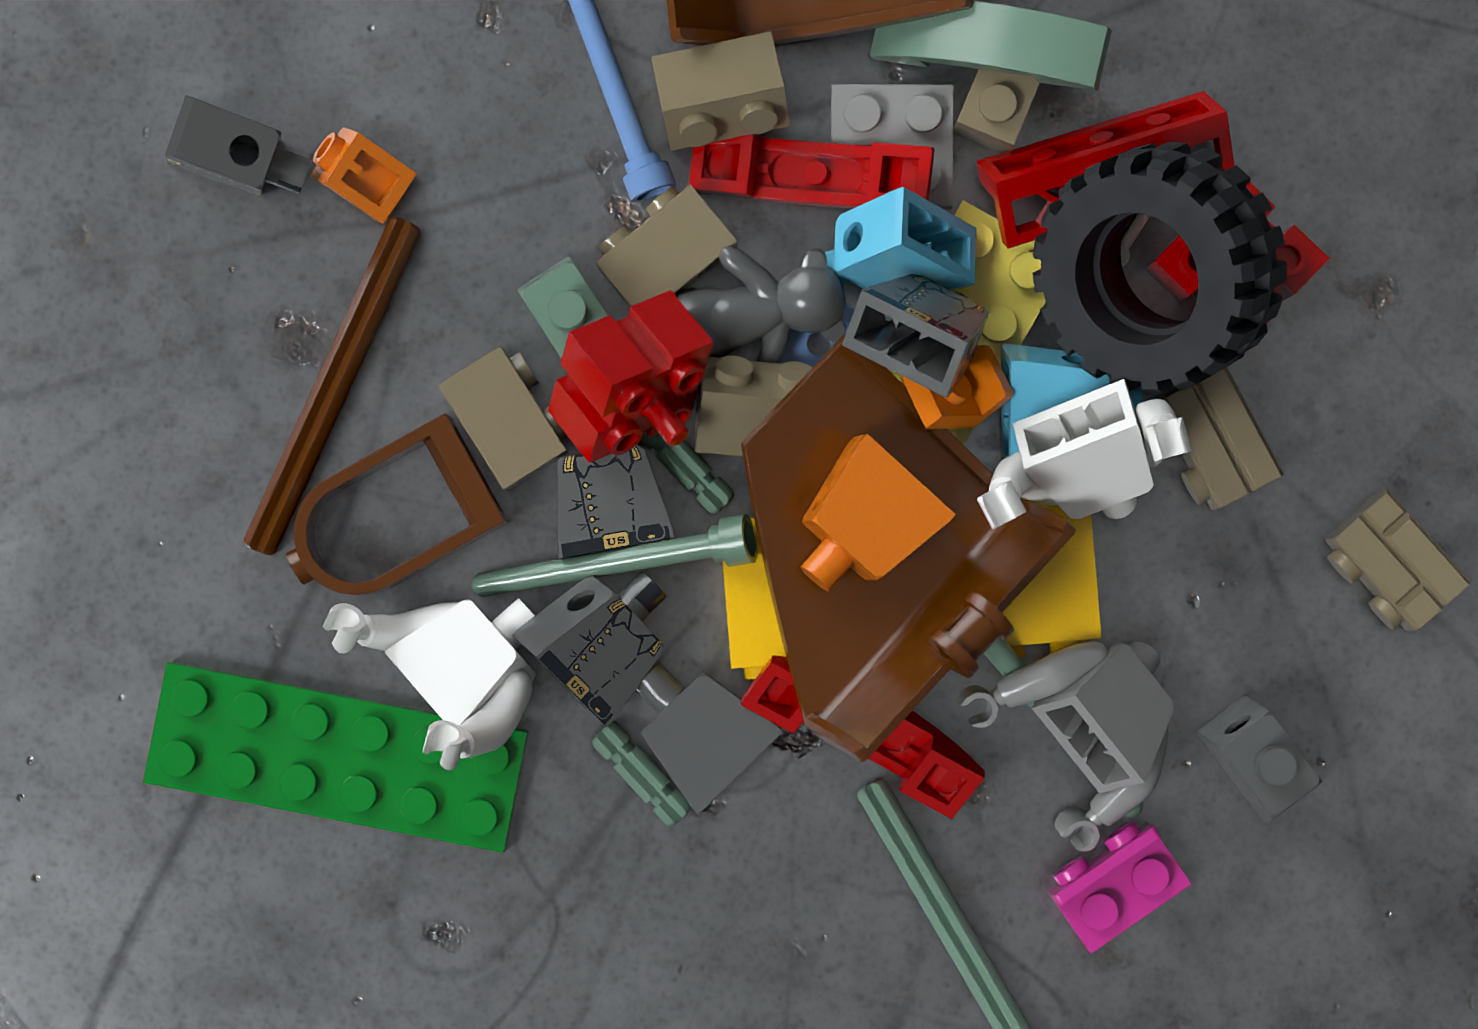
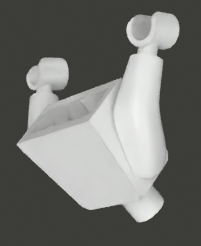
[977,379,1192,530]
[323,598,536,770]

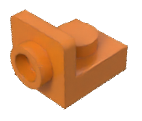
[310,127,417,224]
[900,345,1013,429]

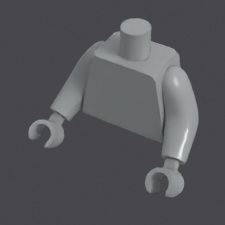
[957,641,1174,851]

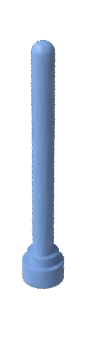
[568,0,677,203]

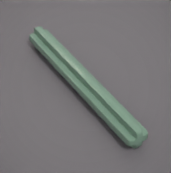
[857,778,1031,1029]

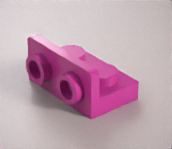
[1047,821,1191,954]

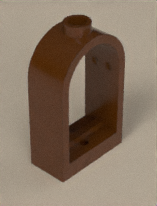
[286,413,509,595]

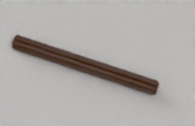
[244,216,420,556]

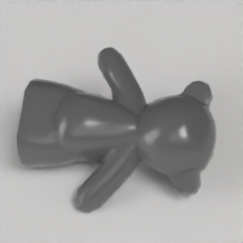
[678,246,847,363]

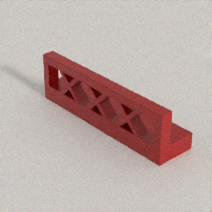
[976,91,1235,249]

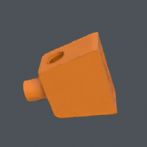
[800,434,956,592]

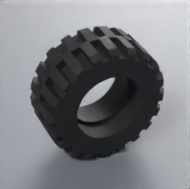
[1032,142,1287,394]

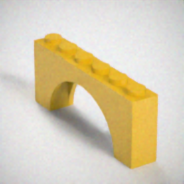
[723,497,1102,679]

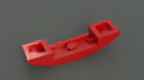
[688,134,935,209]
[740,655,985,819]

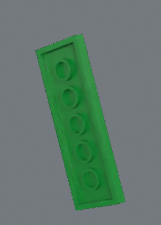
[143,662,529,853]

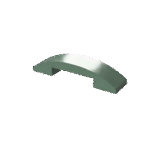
[869,1,1112,91]

